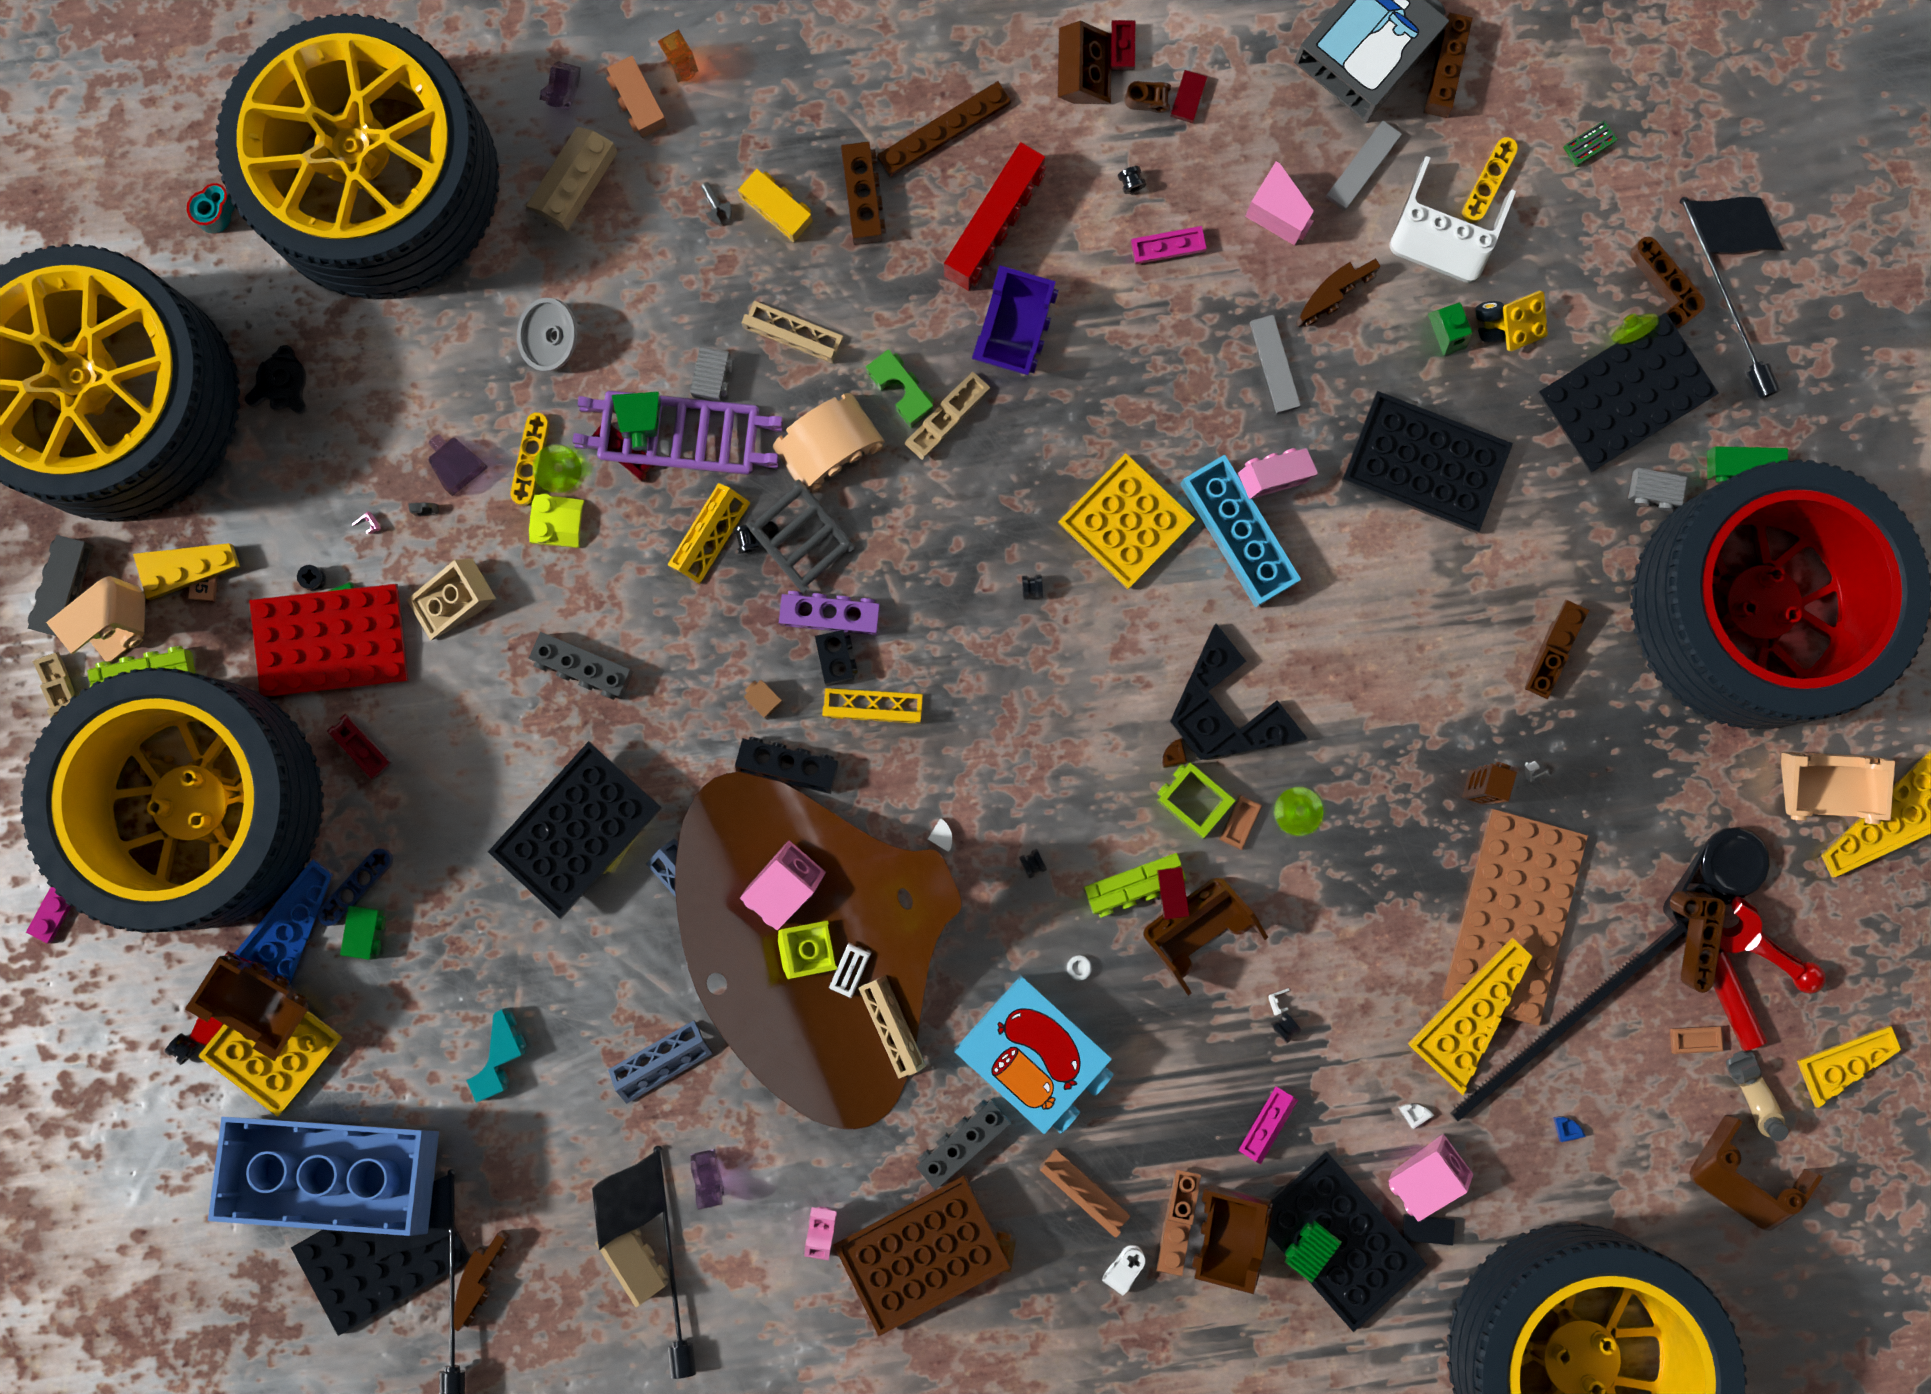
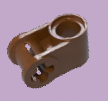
[1124,81,1171,113]

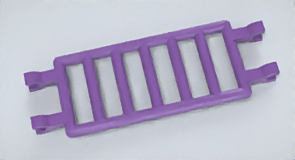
[573,391,783,475]

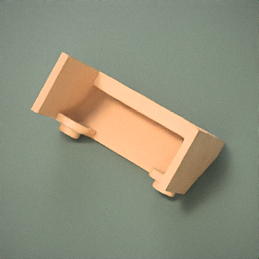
[46,576,146,662]

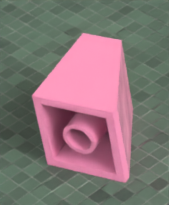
[1245,161,1314,245]
[740,840,826,930]
[1388,1134,1473,1222]

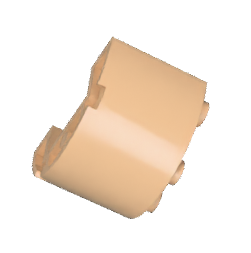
[773,393,885,494]

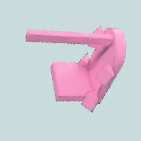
[352,511,381,534]

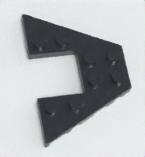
[1170,623,1308,760]

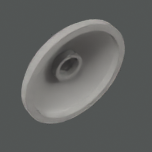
[517,298,577,371]

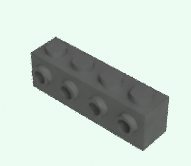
[27,534,94,637]
[528,632,634,700]
[916,1099,1011,1190]

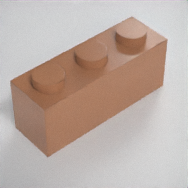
[606,56,668,138]

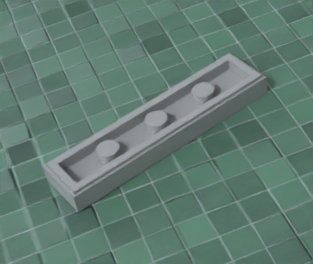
[1326,120,1402,211]
[1250,315,1301,414]

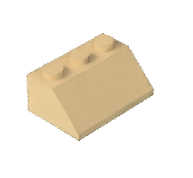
[595,1228,668,1308]

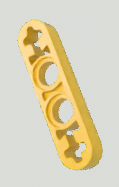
[1462,137,1518,224]
[510,413,550,506]

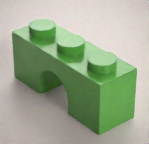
[866,349,934,428]

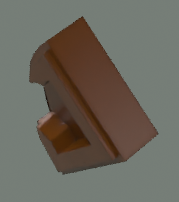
[1162,738,1187,768]

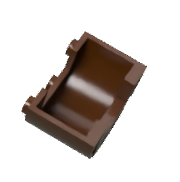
[185,953,308,1061]
[1192,1185,1273,1294]

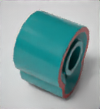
[186,183,235,234]

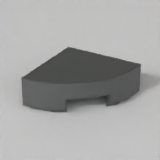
[408,503,439,517]

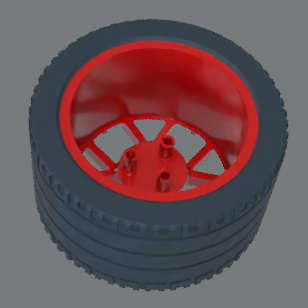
[1630,459,1931,730]

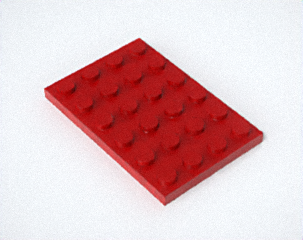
[249,584,409,697]

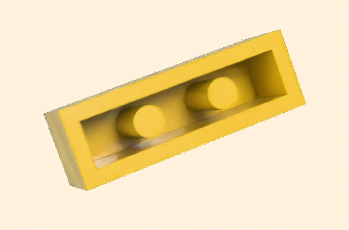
[738,168,813,242]

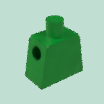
[1428,302,1472,356]
[612,392,661,451]

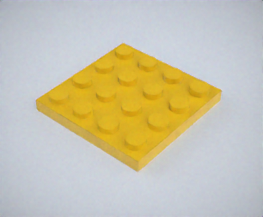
[1058,453,1196,590]
[198,1011,343,1117]

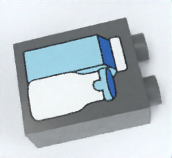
[1294,0,1449,123]

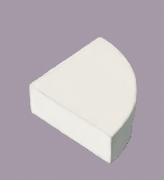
[928,818,952,852]
[1398,1103,1434,1129]

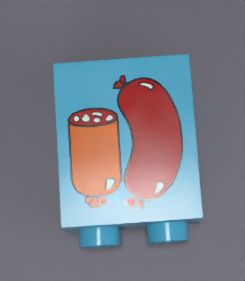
[955,976,1114,1134]

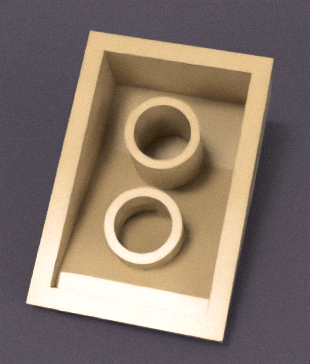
[407,558,496,641]

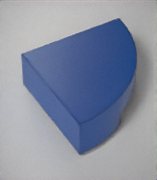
[1553,1116,1586,1142]

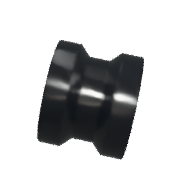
[1118,166,1146,194]
[297,565,326,591]
[1022,574,1043,600]
[1019,849,1047,879]
[1271,1012,1302,1043]
[165,1033,198,1065]

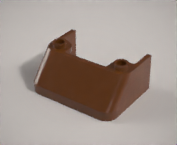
[1143,878,1269,996]
[1690,1115,1823,1231]

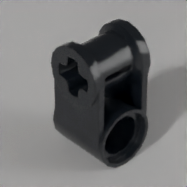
[733,521,781,554]

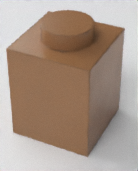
[744,680,783,719]

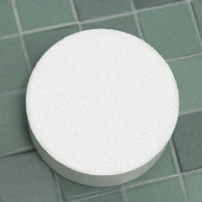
[1067,955,1092,980]

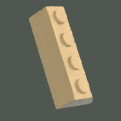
[526,127,618,231]

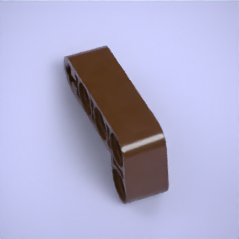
[1630,237,1705,330]
[1670,891,1726,993]

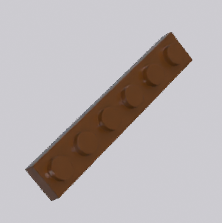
[877,81,1011,177]

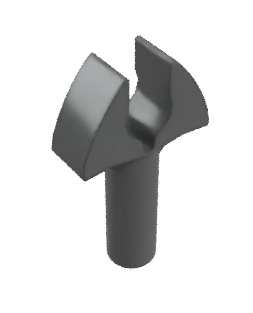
[701,182,732,226]

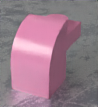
[804,1207,837,1261]

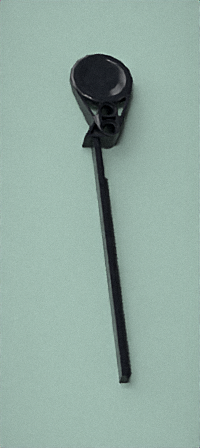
[1450,827,1770,1122]

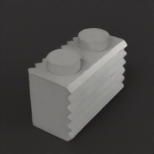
[690,346,734,402]
[1628,468,1687,511]

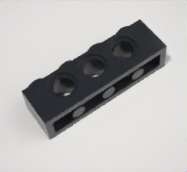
[735,737,838,794]

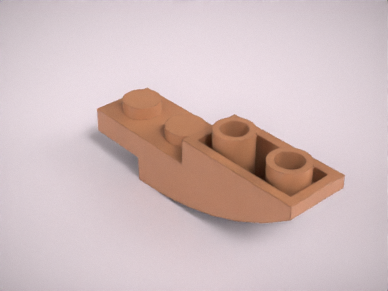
[1156,1170,1201,1277]

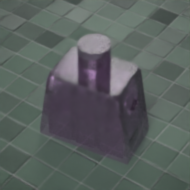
[428,434,488,496]

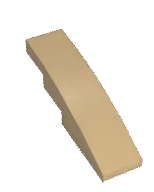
[905,372,991,460]
[33,651,76,718]

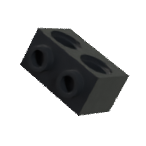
[815,630,858,686]

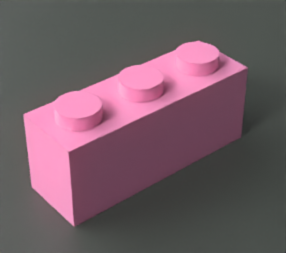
[1238,448,1318,499]

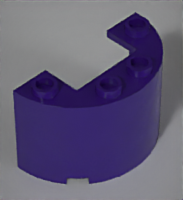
[972,265,1059,376]

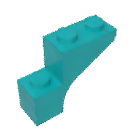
[466,1008,527,1103]

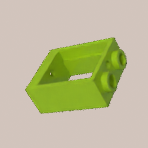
[1157,763,1236,839]

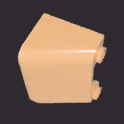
[1781,752,1895,824]

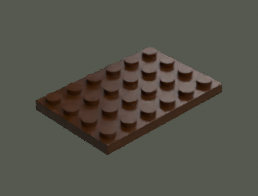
[834,1175,1012,1337]

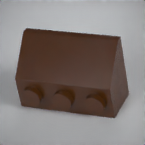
[1058,20,1111,105]

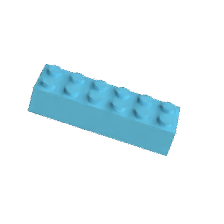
[1180,455,1301,608]

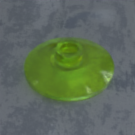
[1611,313,1659,344]
[532,444,581,493]
[1274,787,1323,836]

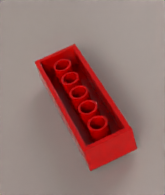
[944,142,1046,291]

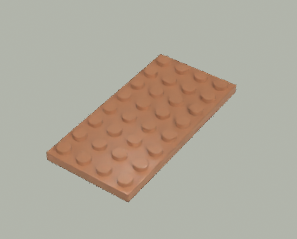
[1442,809,1588,1026]

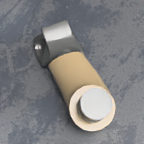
[1726,1050,1789,1141]

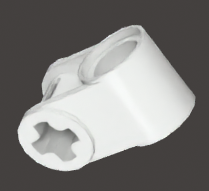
[1102,1245,1145,1296]

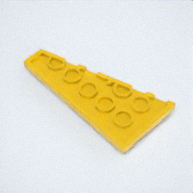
[1821,750,1931,877]
[1408,937,1532,1095]

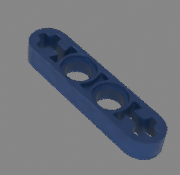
[317,848,393,926]

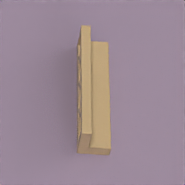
[741,301,843,364]
[859,975,926,1079]

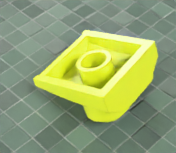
[529,494,585,548]
[778,921,837,979]

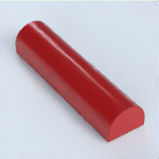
[1713,950,1768,1051]

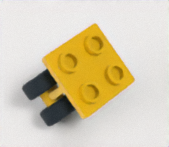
[1475,291,1548,351]

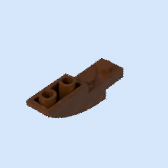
[1296,258,1381,327]
[1525,599,1589,700]
[454,1230,510,1331]

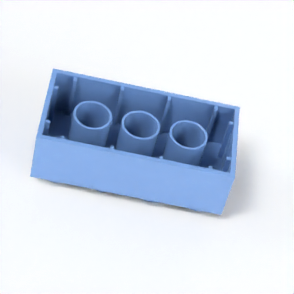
[208,1117,439,1236]

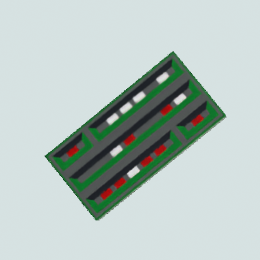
[1563,120,1618,167]

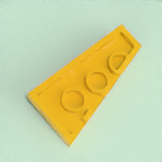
[133,543,240,600]
[1797,1026,1901,1108]

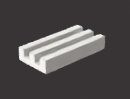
[829,942,872,998]

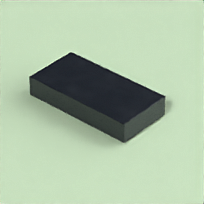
[1402,1214,1455,1246]

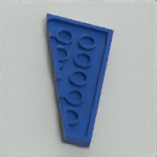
[234,859,333,986]

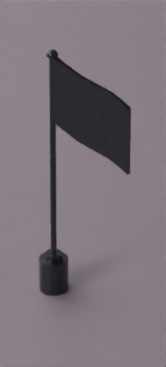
[1680,197,1784,400]
[592,1146,696,1379]
[375,1169,465,1394]

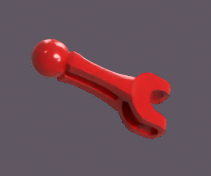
[1720,896,1826,994]

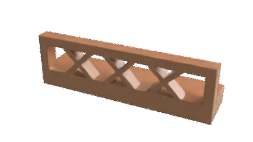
[1039,1148,1131,1238]

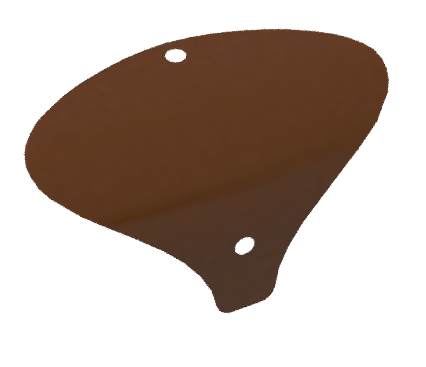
[675,772,962,1129]

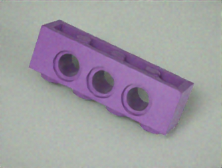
[779,591,880,636]

